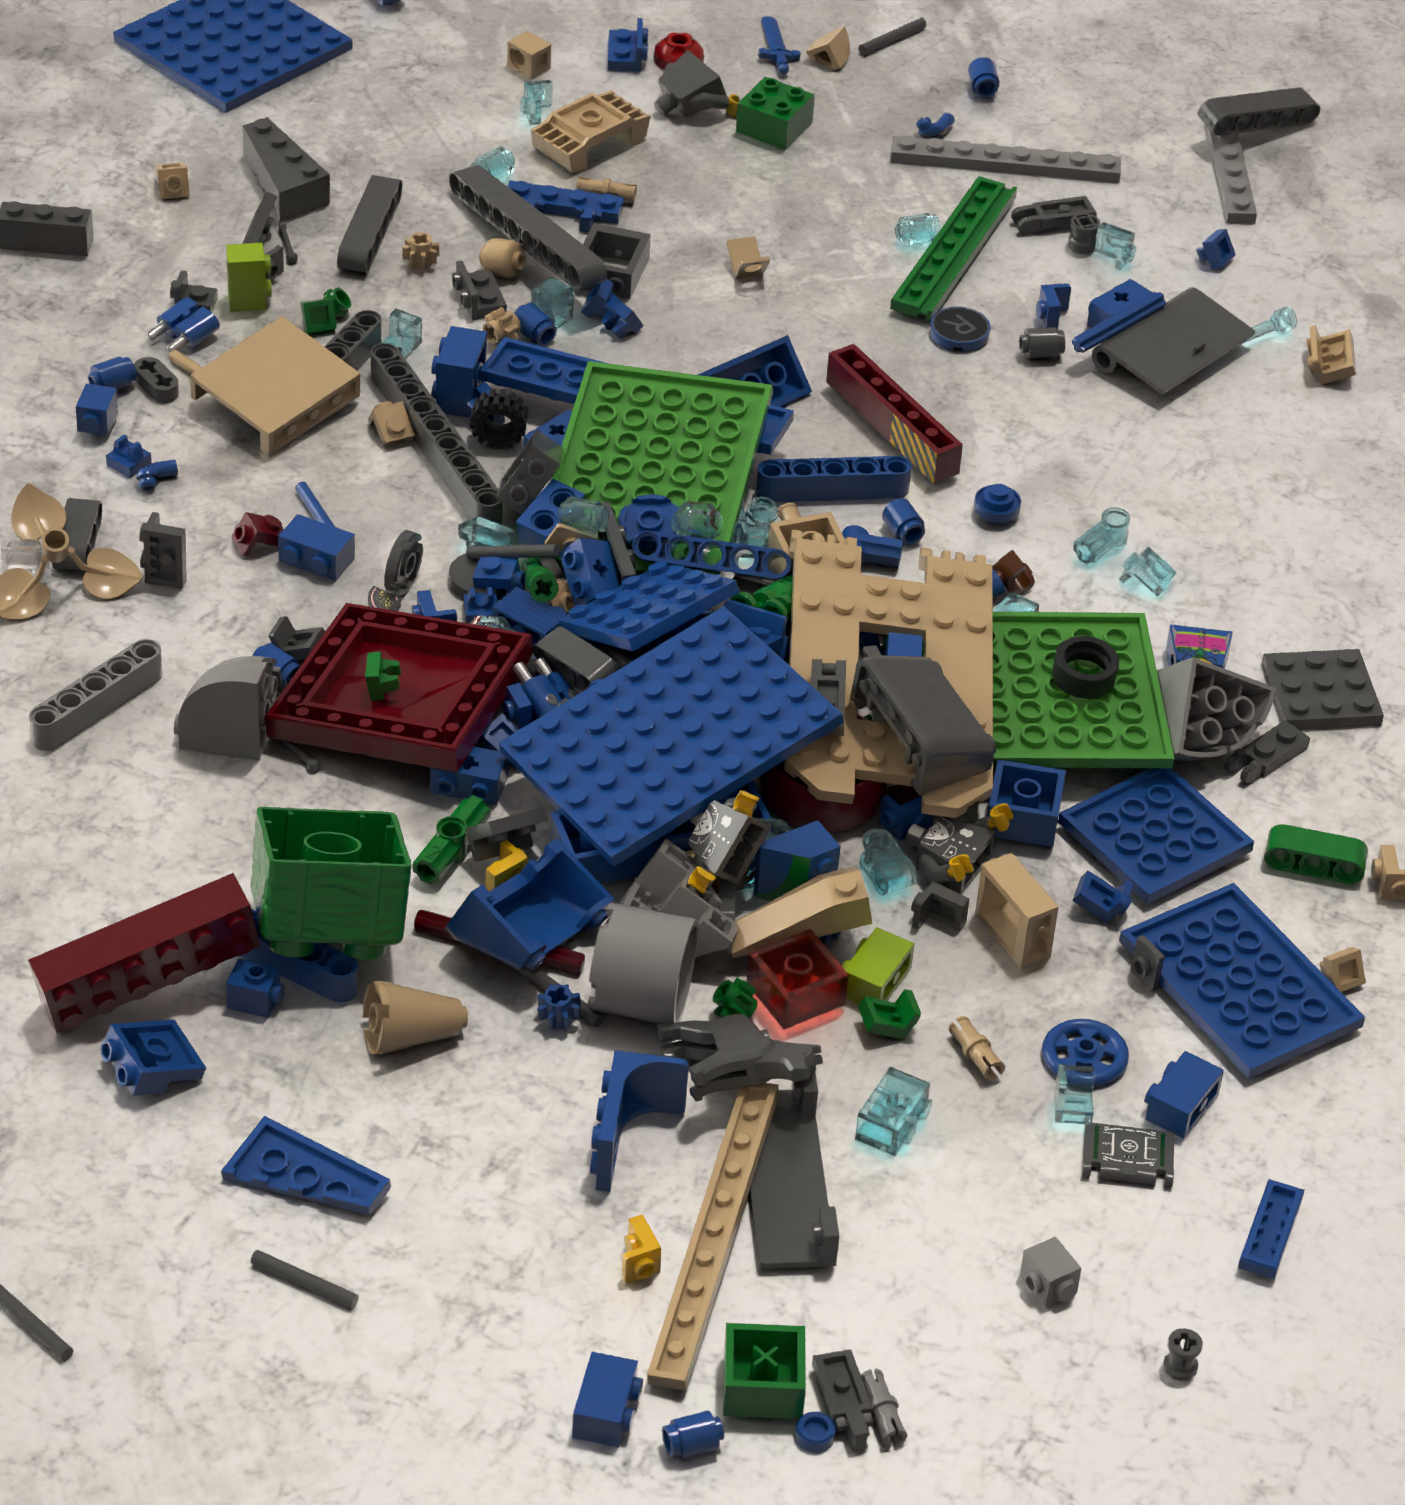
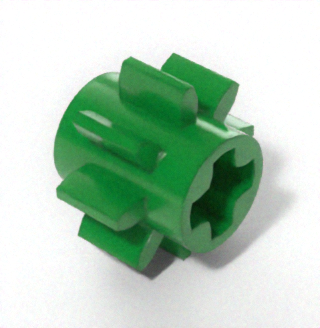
[713,977,758,1018]

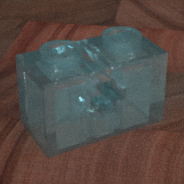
[855,1066,932,1156]

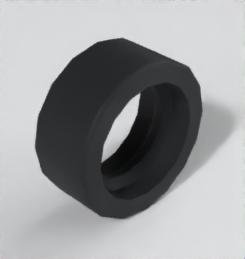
[1052,636,1119,699]

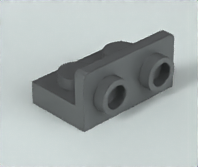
[452,260,507,320]
[139,512,187,589]
[465,807,548,862]

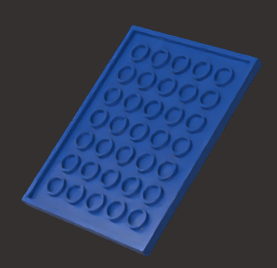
[498,606,844,867]

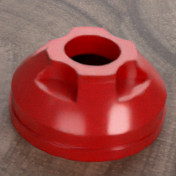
[653,32,704,70]

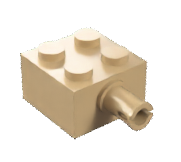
[767,503,845,574]

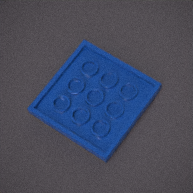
[558,561,740,651]
[1058,768,1254,905]

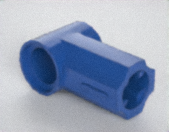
[842,525,903,568]

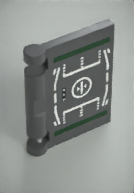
[1082,1122,1175,1187]

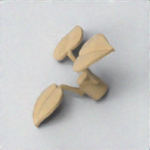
[0,483,143,621]

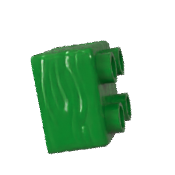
[250,807,412,960]

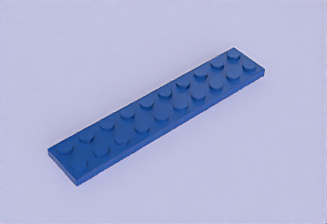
[479,337,794,455]

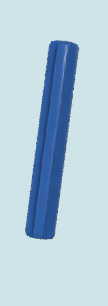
[1072,292,1166,353]

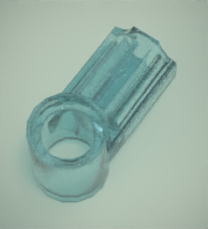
[1073,507,1130,565]

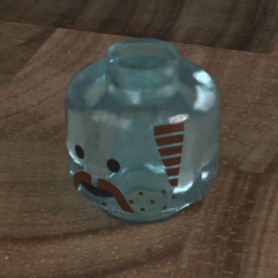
[671,501,722,540]

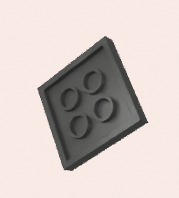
[1262,649,1384,730]

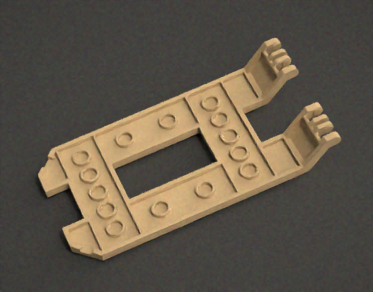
[784,529,993,818]

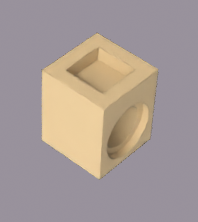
[507,31,551,79]

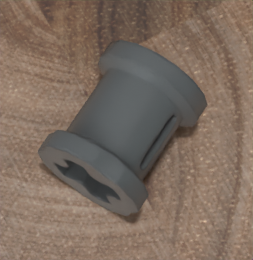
[1163,1328,1203,1381]

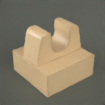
[1319,947,1366,992]

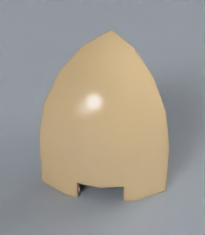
[805,26,850,70]

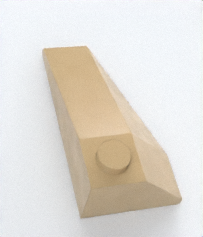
[729,866,872,958]

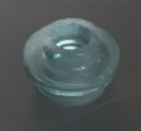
[746,497,778,526]

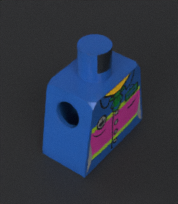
[1166,624,1233,669]

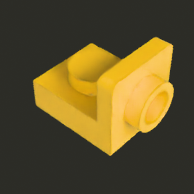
[485,840,528,891]
[622,1214,661,1283]

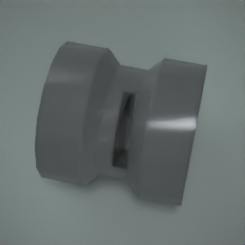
[1068,213,1100,254]

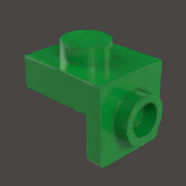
[858,989,921,1040]

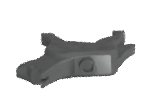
[656,1014,823,1102]

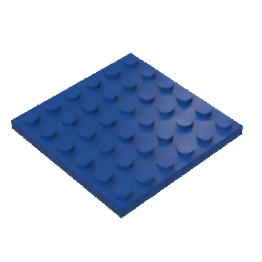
[113,0,353,113]

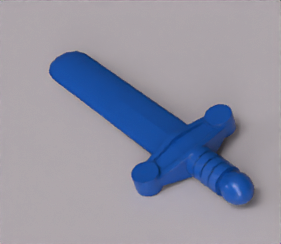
[758,16,801,75]

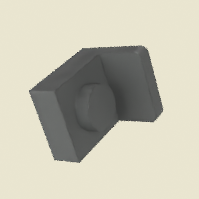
[170,270,218,312]

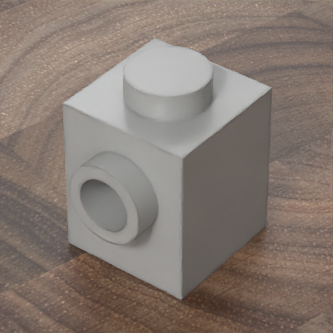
[1020,1236,1082,1307]

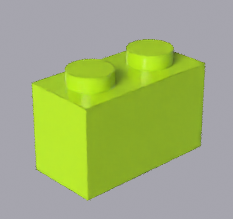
[226,243,272,312]
[839,927,915,1004]

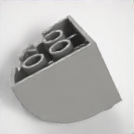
[174,656,283,760]
[1157,657,1276,761]

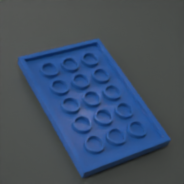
[1119,883,1365,1079]

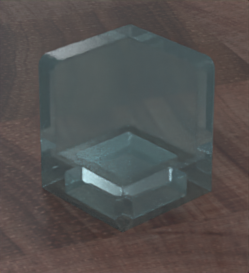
[381,308,422,359]
[734,509,770,558]
[1054,1064,1095,1125]

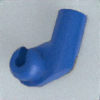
[916,113,955,137]
[136,459,178,490]

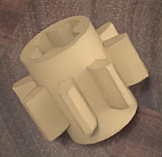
[402,232,439,270]
[483,307,521,344]

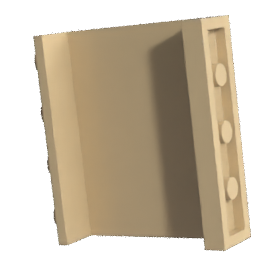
[190,316,360,456]

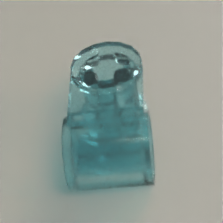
[859,828,917,896]

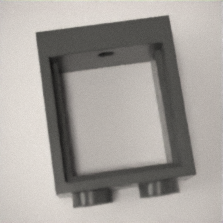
[583,223,651,299]
[496,429,563,515]

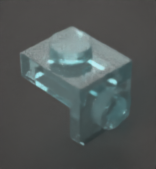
[520,80,553,125]
[1095,222,1137,271]
[1119,546,1177,597]

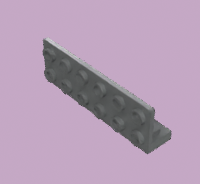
[750,1071,840,1269]

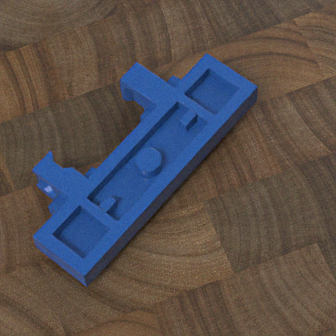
[507,181,624,233]

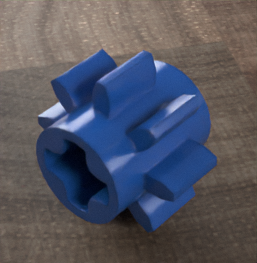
[537,984,581,1029]

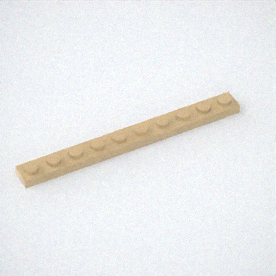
[647,1083,779,1390]

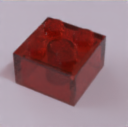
[746,929,849,1030]

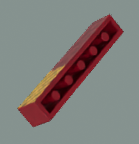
[826,344,963,484]

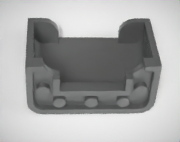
[850,655,996,796]

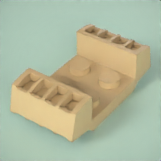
[531,90,650,173]

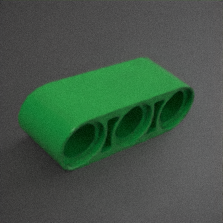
[1264,824,1368,884]

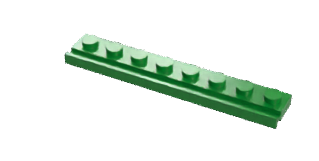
[890,176,1017,321]

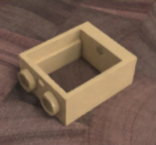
[975,853,1059,968]

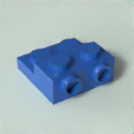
[100,1019,206,1096]

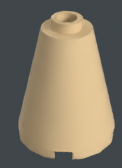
[363,981,468,1055]

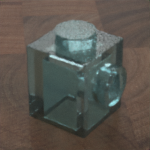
[531,277,574,328]

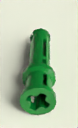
[521,558,559,603]

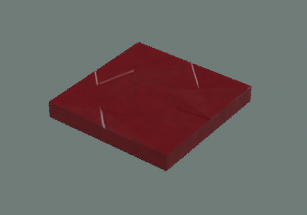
[264,603,533,772]

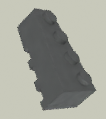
[243,117,330,221]

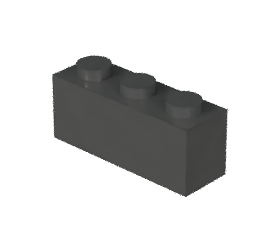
[0,201,94,256]

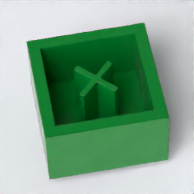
[736,77,815,150]
[723,1323,806,1419]

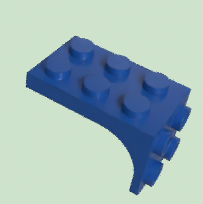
[590,1050,689,1192]

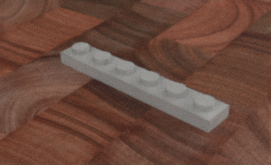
[1205,125,1257,223]

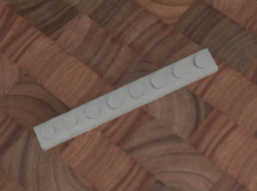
[891,136,1121,183]

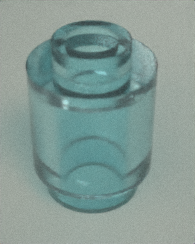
[470,146,515,179]
[895,213,941,246]
[558,496,609,534]

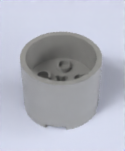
[588,902,699,1024]

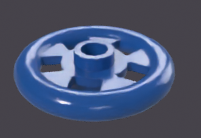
[1042,1019,1129,1087]

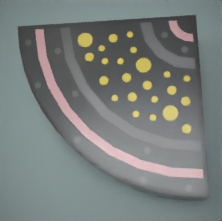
[368,586,401,611]

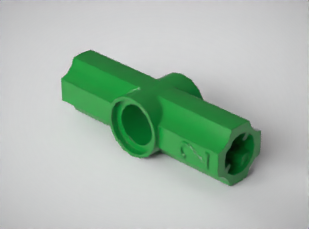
[412,795,491,885]

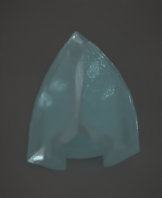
[458,516,518,547]

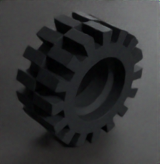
[470,389,528,449]

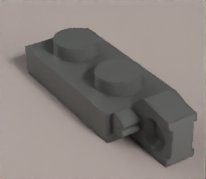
[812,1349,873,1451]

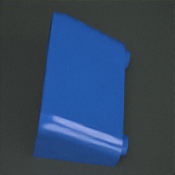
[445,838,615,971]

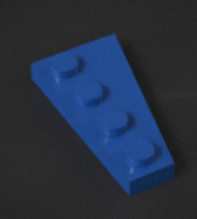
[221,1116,391,1216]

